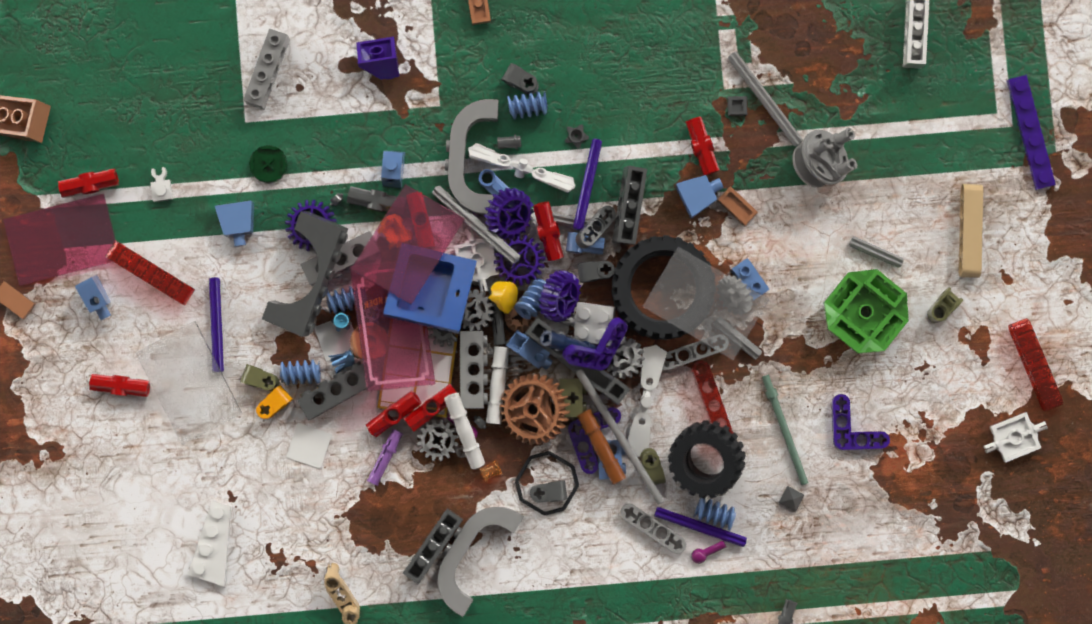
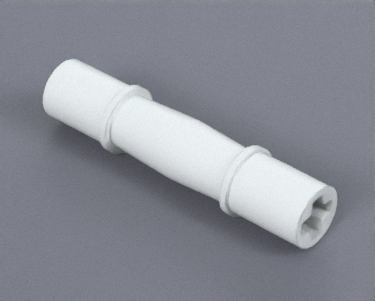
[486,346,509,424]
[444,393,485,469]

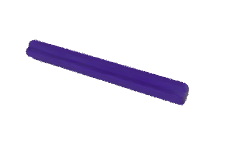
[573,139,602,230]
[209,277,224,372]
[655,507,747,547]

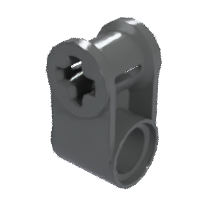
[501,63,539,95]
[578,261,615,283]
[530,480,568,502]

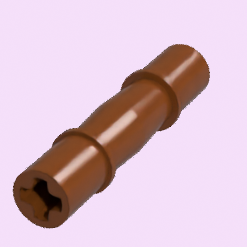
[577,409,626,485]

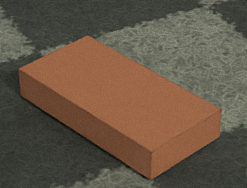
[717,186,758,227]
[0,281,36,319]

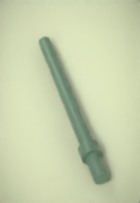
[762,374,809,485]

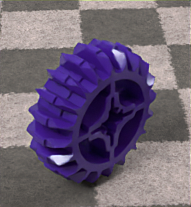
[484,188,534,239]
[285,200,337,251]
[494,235,545,286]
[539,270,581,322]

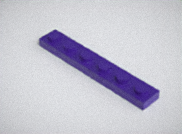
[1007,75,1056,190]

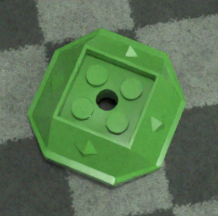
[823,269,909,354]

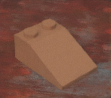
[0,95,51,143]

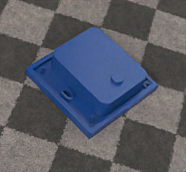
[383,243,477,334]

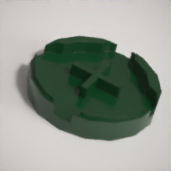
[249,145,288,184]

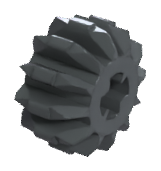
[427,327,460,348]

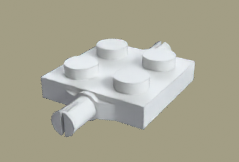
[454,228,500,292]
[562,302,616,346]
[984,412,1048,462]

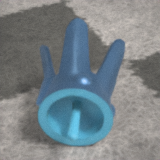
[331,312,351,332]
[328,350,356,374]

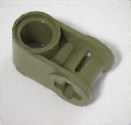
[927,287,963,323]
[240,364,279,391]
[640,448,666,485]

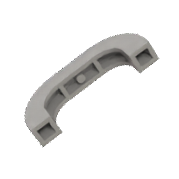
[445,99,499,215]
[438,507,524,617]

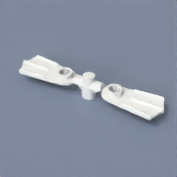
[468,143,576,193]
[627,345,667,457]

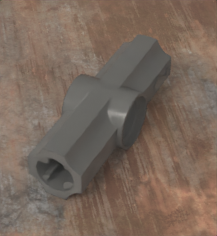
[347,186,407,215]

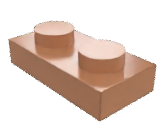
[468,0,491,25]

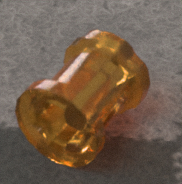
[479,460,503,483]

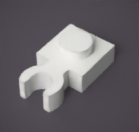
[150,167,173,202]

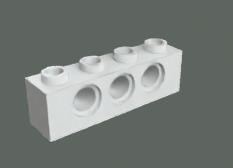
[903,0,929,69]

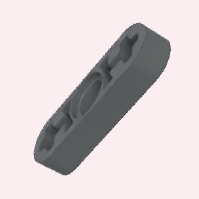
[575,206,616,249]

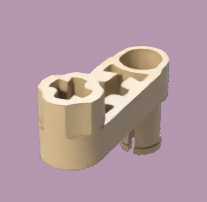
[324,563,360,624]

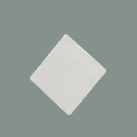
[315,320,354,361]
[286,423,332,469]

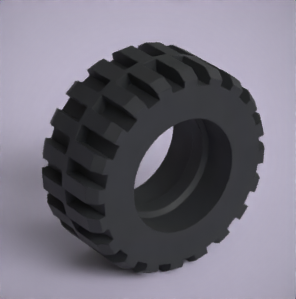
[668,420,746,498]

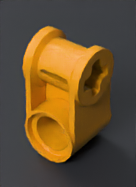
[256,385,293,419]

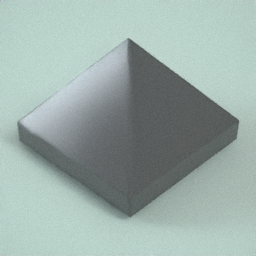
[779,486,804,512]

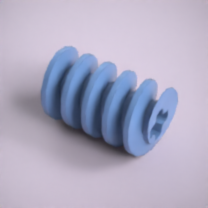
[507,91,548,120]
[514,278,546,320]
[326,284,368,314]
[280,360,321,385]
[693,498,736,531]

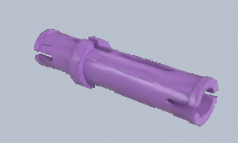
[367,428,403,486]

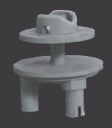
[792,128,857,187]

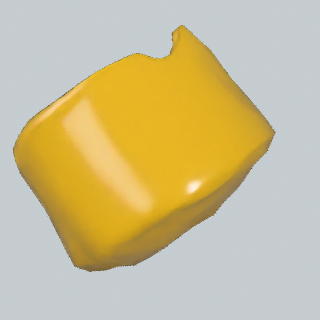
[488,281,518,314]

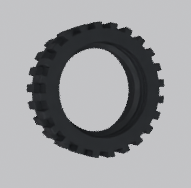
[611,235,716,340]

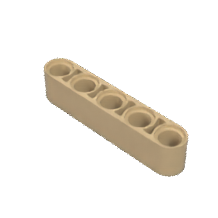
[959,184,983,278]

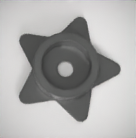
[565,124,589,149]

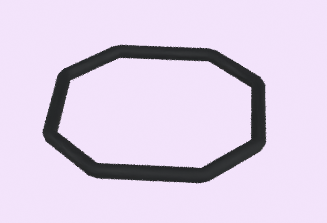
[515,451,579,515]

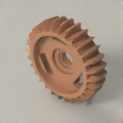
[500,373,570,445]

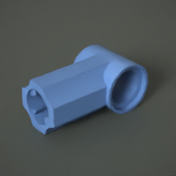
[478,169,509,195]
[566,232,605,255]

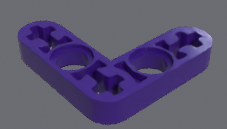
[562,317,628,370]
[831,394,890,450]
[568,407,621,474]

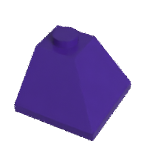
[356,37,400,79]

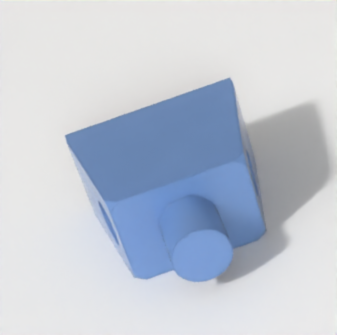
[381,150,405,188]
[675,175,724,218]
[215,201,254,247]
[75,275,111,320]
[506,330,552,370]

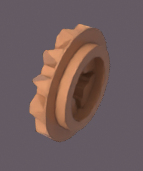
[505,302,535,332]

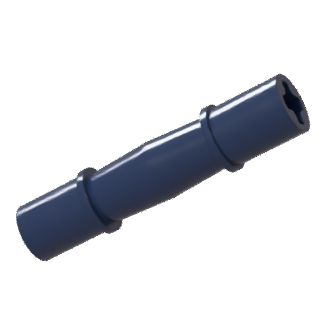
[541,331,598,358]

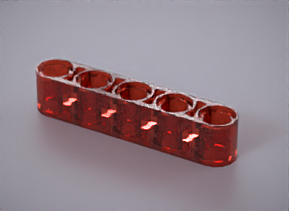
[105,240,195,306]
[1008,318,1063,412]
[691,360,733,434]

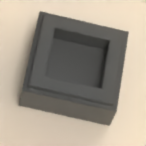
[727,96,747,116]

